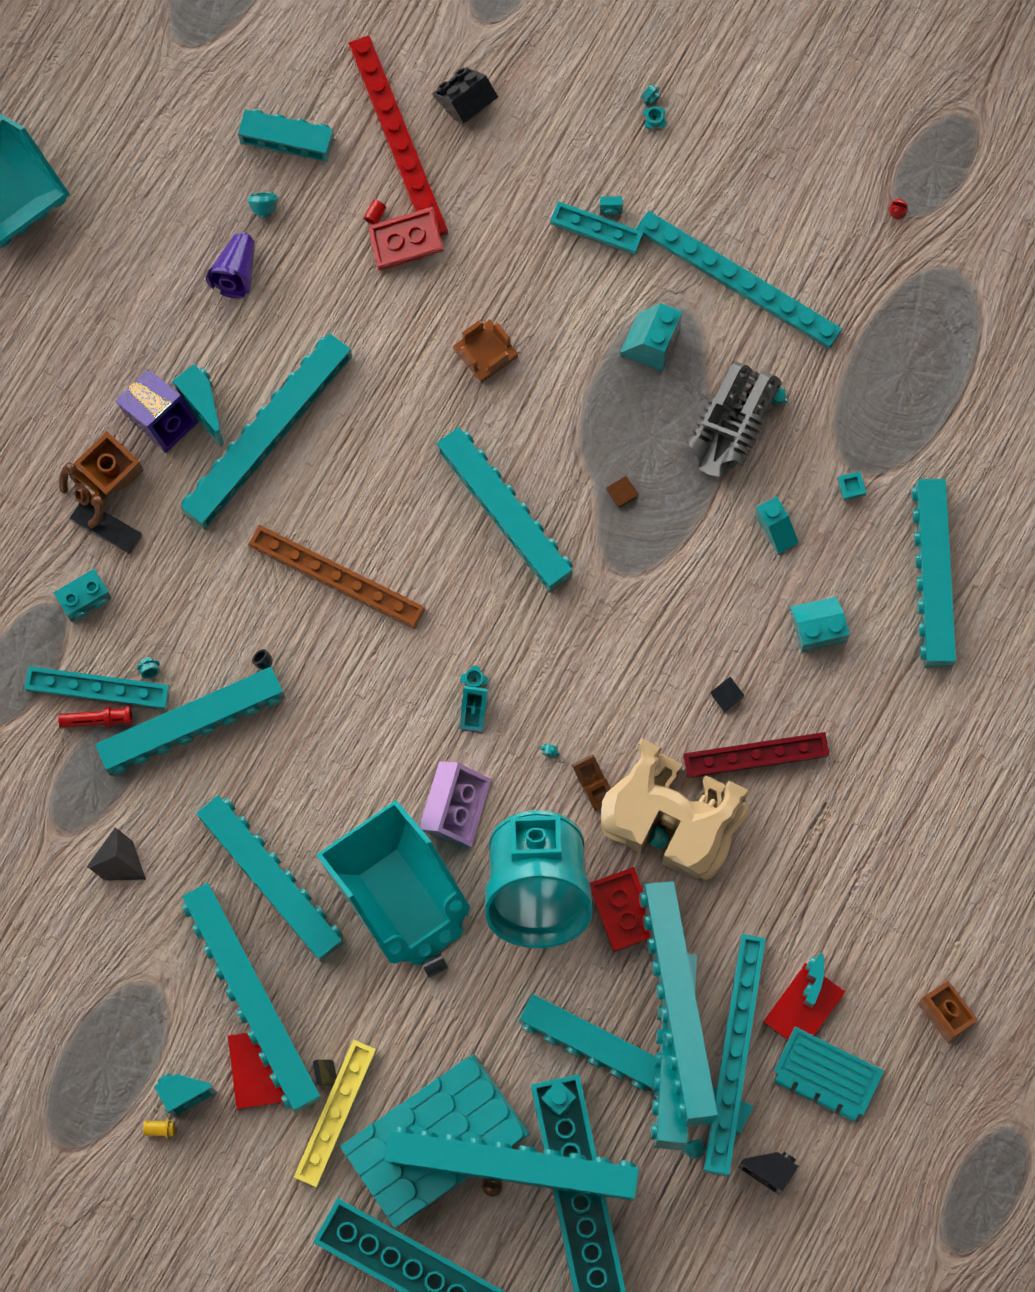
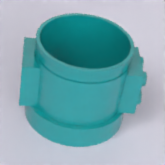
[485,811,592,948]

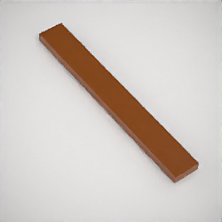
[248,525,425,629]

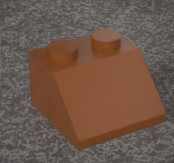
[73,431,144,496]

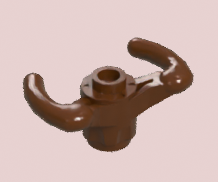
[59,462,108,528]

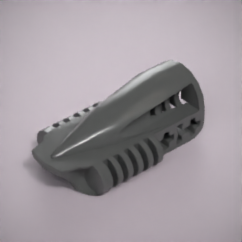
[687,362,783,479]

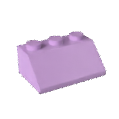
[420,762,491,847]

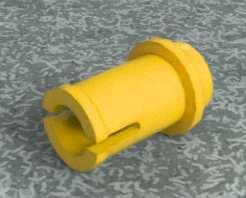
[143,1119,176,1139]

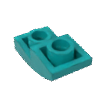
[803,952,824,1008]

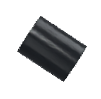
[421,953,448,978]

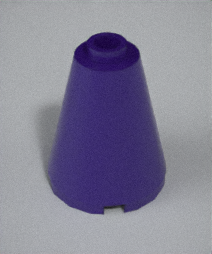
[206,233,255,298]

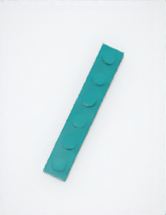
[24,666,170,710]

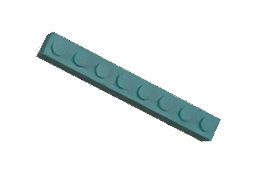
[437,427,573,593]
[911,479,956,667]
[95,667,284,775]
[196,794,343,962]
[650,954,697,1151]

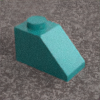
[754,496,799,555]

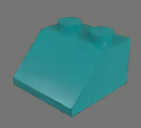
[790,597,850,652]
[154,1073,217,1117]

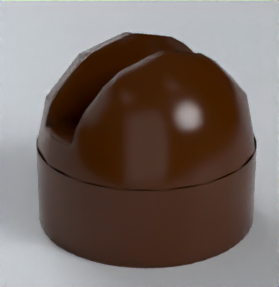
[482,1179,502,1197]

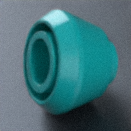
[247,192,279,218]

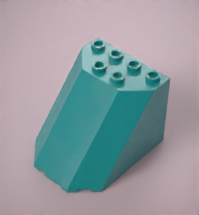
[0,113,70,248]
[316,800,471,965]

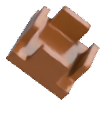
[453,320,518,383]

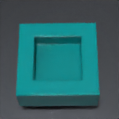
[599,196,623,216]
[837,471,867,501]
[541,1080,576,1116]

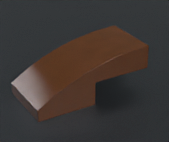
[571,755,611,810]

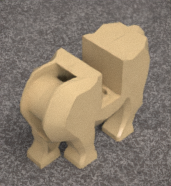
[601,738,749,880]

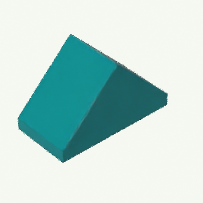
[459,686,488,732]

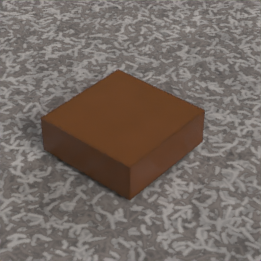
[606,476,639,509]

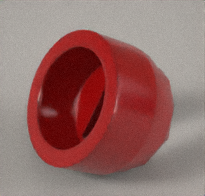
[889,199,908,219]

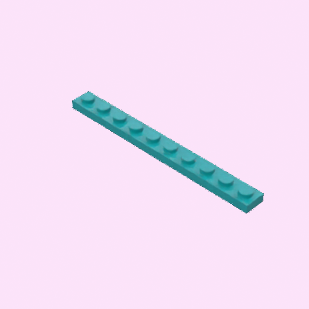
[636,210,842,349]
[703,934,766,1177]

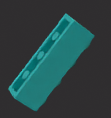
[238,109,334,162]

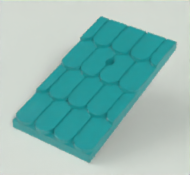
[340,1054,530,1228]

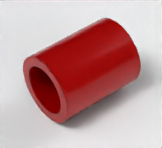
[363,199,387,225]

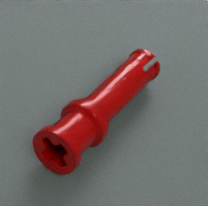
[58,706,133,729]

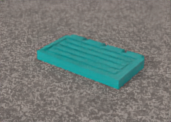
[773,1027,884,1122]

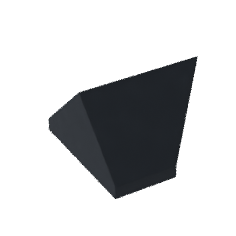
[87,828,146,880]

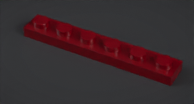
[683,732,829,779]

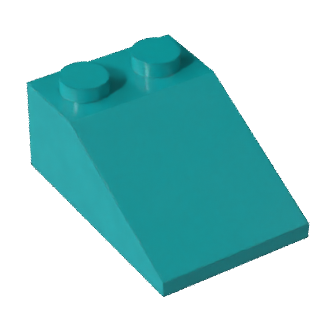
[172,363,224,447]

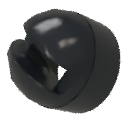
[252,649,273,670]

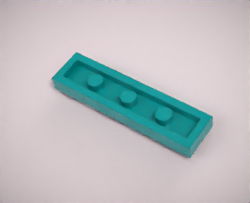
[550,201,644,255]

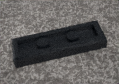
[70,503,142,554]

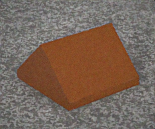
[918,981,978,1043]

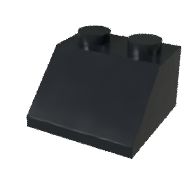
[737,1152,799,1195]

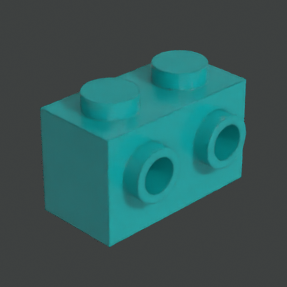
[53,569,111,622]

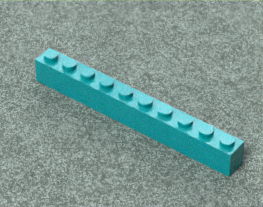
[181,333,352,530]
[639,881,718,1126]
[181,883,321,1114]
[519,994,754,1135]

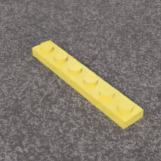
[294,1040,376,1188]

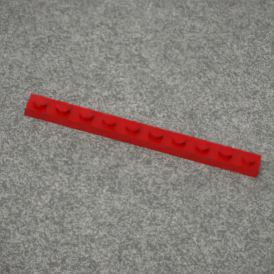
[348,35,448,236]

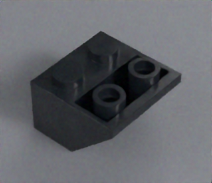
[432,67,498,124]

